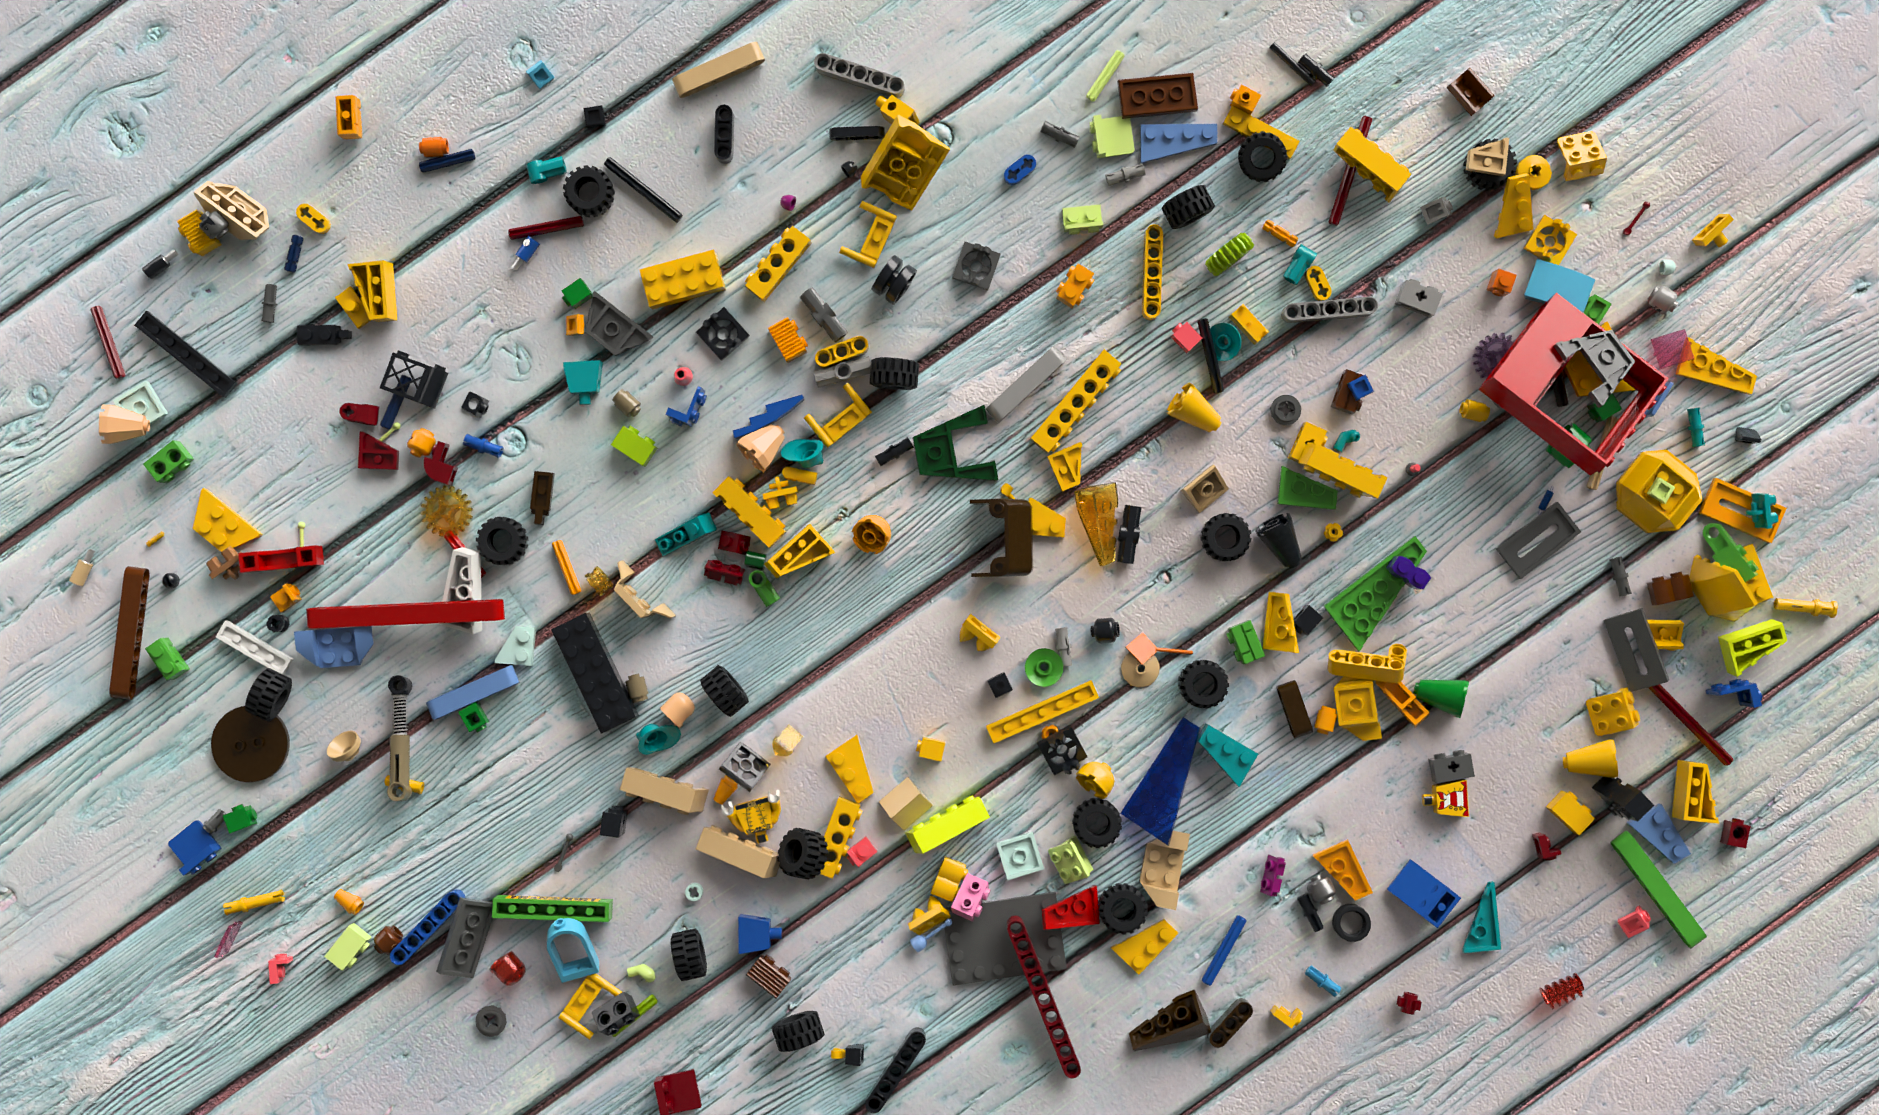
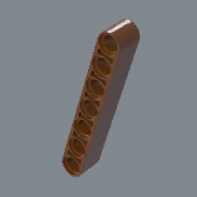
[109,566,150,700]

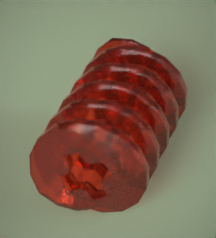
[1539,973,1584,1010]

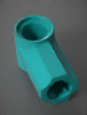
[526,156,567,184]
[1283,244,1317,285]

